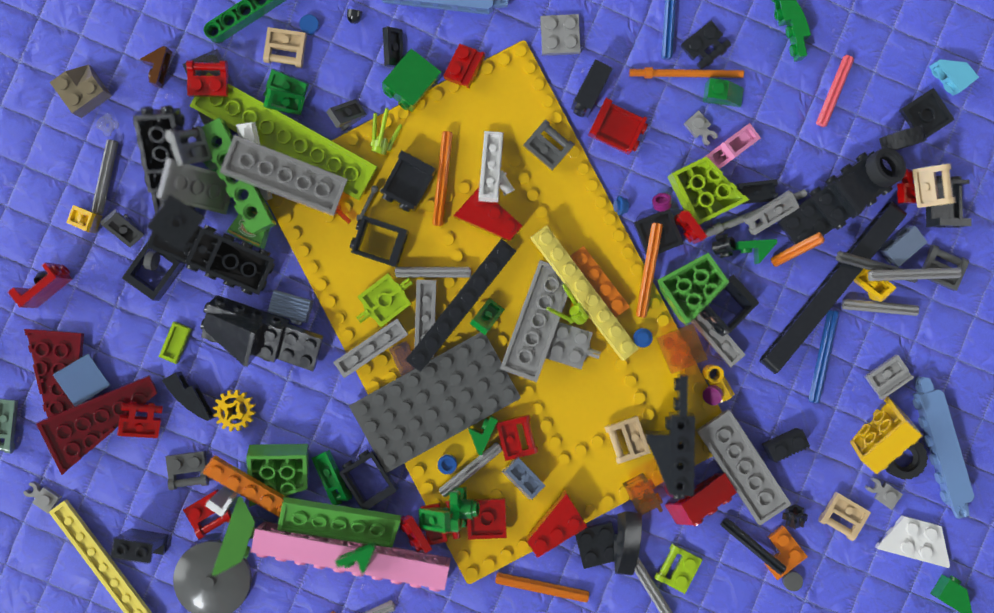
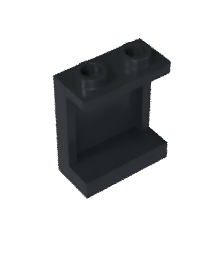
[379,150,437,212]
[926,176,972,228]
[111,528,169,564]

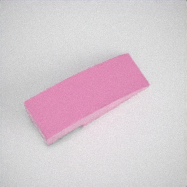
[703,123,761,169]

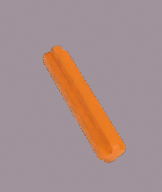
[771,233,825,267]

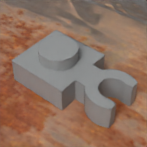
[683,110,718,146]
[865,477,903,510]
[23,481,62,514]

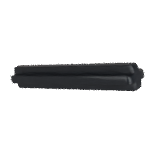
[720,518,786,575]

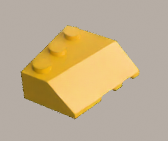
[850,396,922,474]

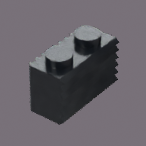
[762,428,810,463]

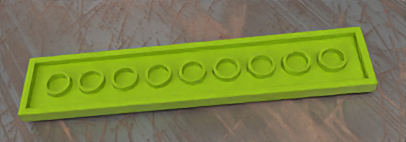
[189,72,378,200]

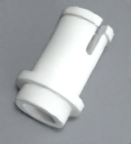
[499,170,515,196]

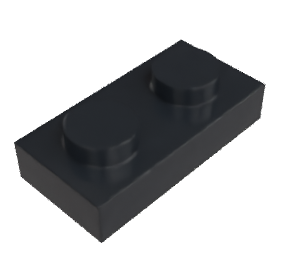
[382,26,404,68]

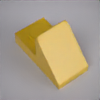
[66,205,103,233]
[854,268,897,302]

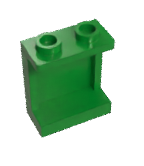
[382,49,441,112]

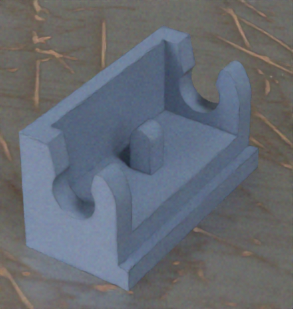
[878,225,927,267]
[502,457,546,500]

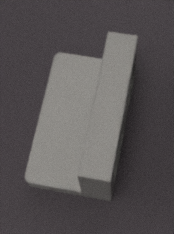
[205,486,241,517]

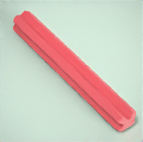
[816,55,854,127]

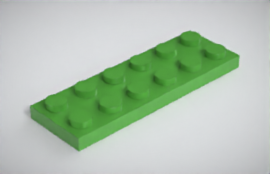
[277,497,401,548]

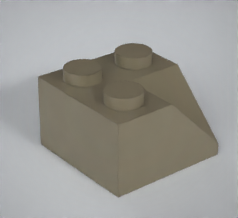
[50,65,112,118]

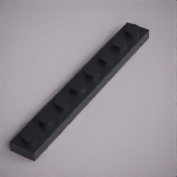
[405,239,516,372]

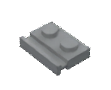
[864,355,914,400]

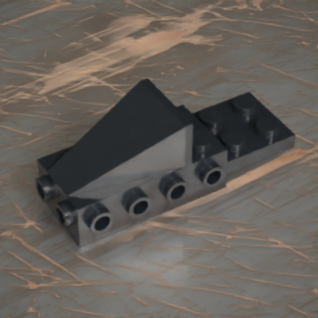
[133,105,196,214]
[777,151,894,245]
[146,225,275,295]
[200,295,324,371]
[645,374,695,499]

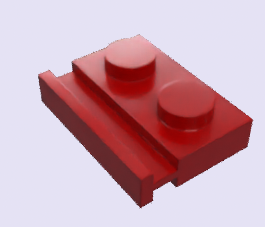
[443,43,485,88]

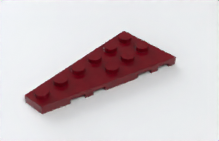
[24,329,84,418]
[36,375,158,475]

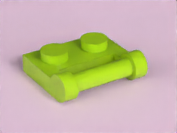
[654,543,703,594]

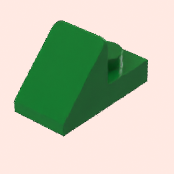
[263,87,305,115]
[736,239,777,264]
[469,298,505,335]
[468,416,498,456]
[419,507,451,533]
[335,542,376,575]

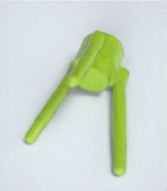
[370,108,402,155]
[546,284,589,325]

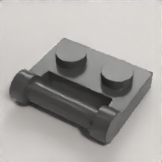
[523,120,575,171]
[165,126,212,166]
[922,244,969,291]
[165,450,209,490]

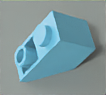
[929,59,979,96]

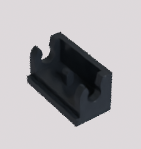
[735,179,778,205]

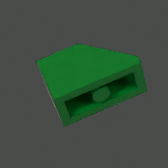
[703,78,744,107]
[930,574,972,613]

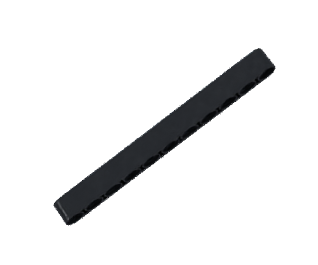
[759,201,907,374]

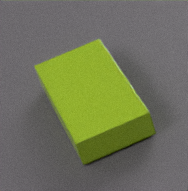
[158,321,192,364]

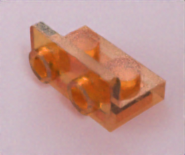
[622,473,663,515]

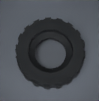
[879,125,927,150]
[886,441,928,479]

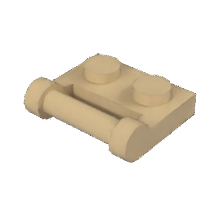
[263,27,307,68]
[912,163,956,208]
[604,416,651,464]
[818,492,871,541]

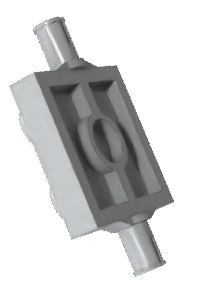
[546,322,601,370]

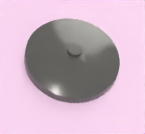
[173,540,252,613]

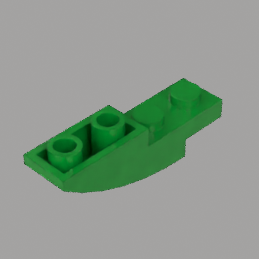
[771,0,811,62]

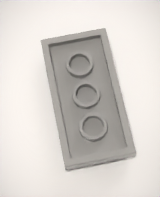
[156,158,236,214]

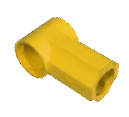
[702,364,735,403]

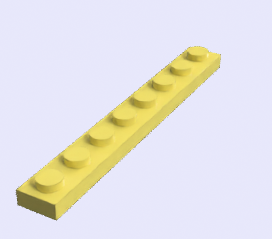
[530,225,639,361]
[49,500,152,613]

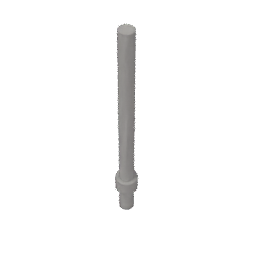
[704,189,807,238]

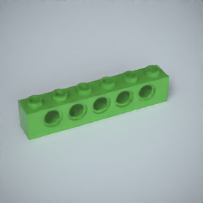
[202,118,277,235]

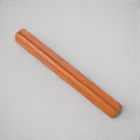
[432,131,453,226]
[636,223,663,318]
[495,572,589,603]

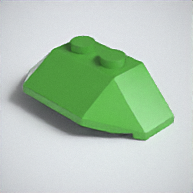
[211,496,256,576]

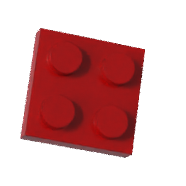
[467,498,507,540]

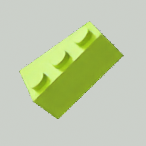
[667,156,749,225]

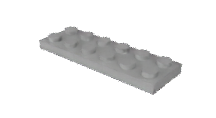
[220,135,347,216]
[500,260,568,382]
[696,409,792,526]

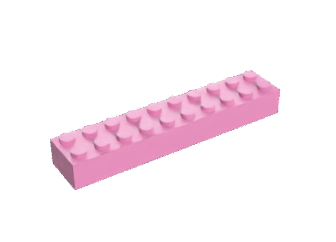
[251,521,451,592]

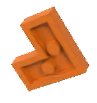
[764,525,808,580]

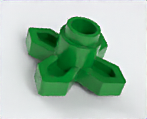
[449,487,480,532]

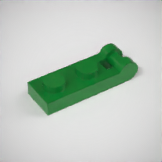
[311,450,352,505]

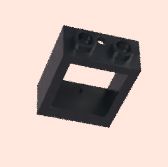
[571,59,613,118]
[350,216,409,267]
[122,243,185,301]
[699,275,759,336]
[339,449,398,510]

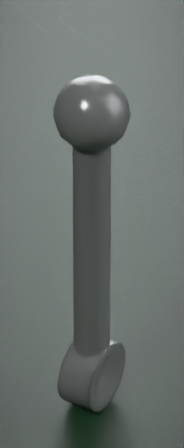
[356,185,379,221]

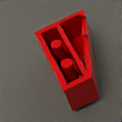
[453,187,523,242]
[665,473,737,526]
[526,490,587,558]

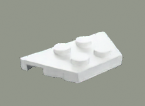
[875,515,950,568]

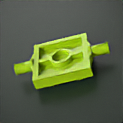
[356,273,413,327]

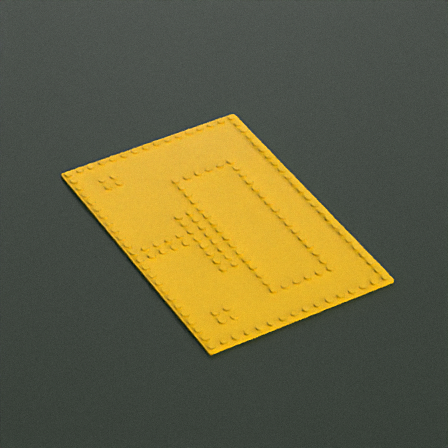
[266,40,722,584]

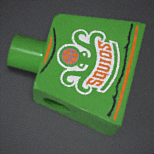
[227,205,270,249]

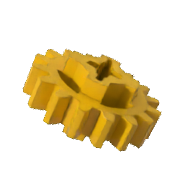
[213,389,256,432]

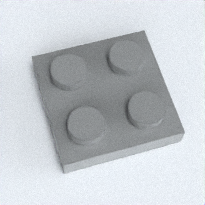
[540,14,580,56]

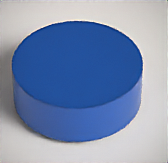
[299,14,319,35]
[438,454,457,474]

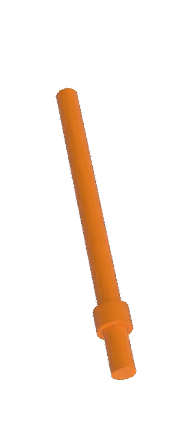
[629,67,744,79]

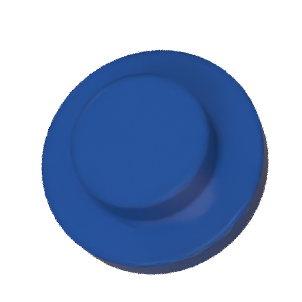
[613,196,629,215]
[633,328,653,348]

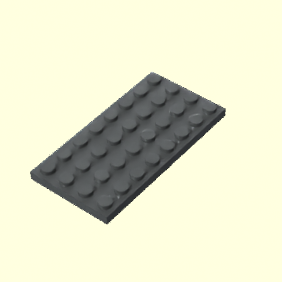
[349,332,521,473]

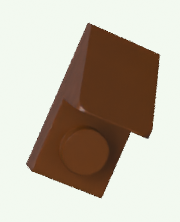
[140,46,173,88]

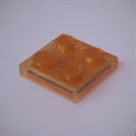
[656,323,707,374]

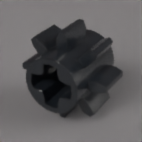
[712,234,736,258]
[782,504,808,529]

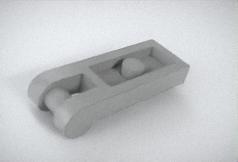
[743,190,800,235]

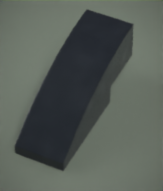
[162,372,215,421]
[614,511,642,575]

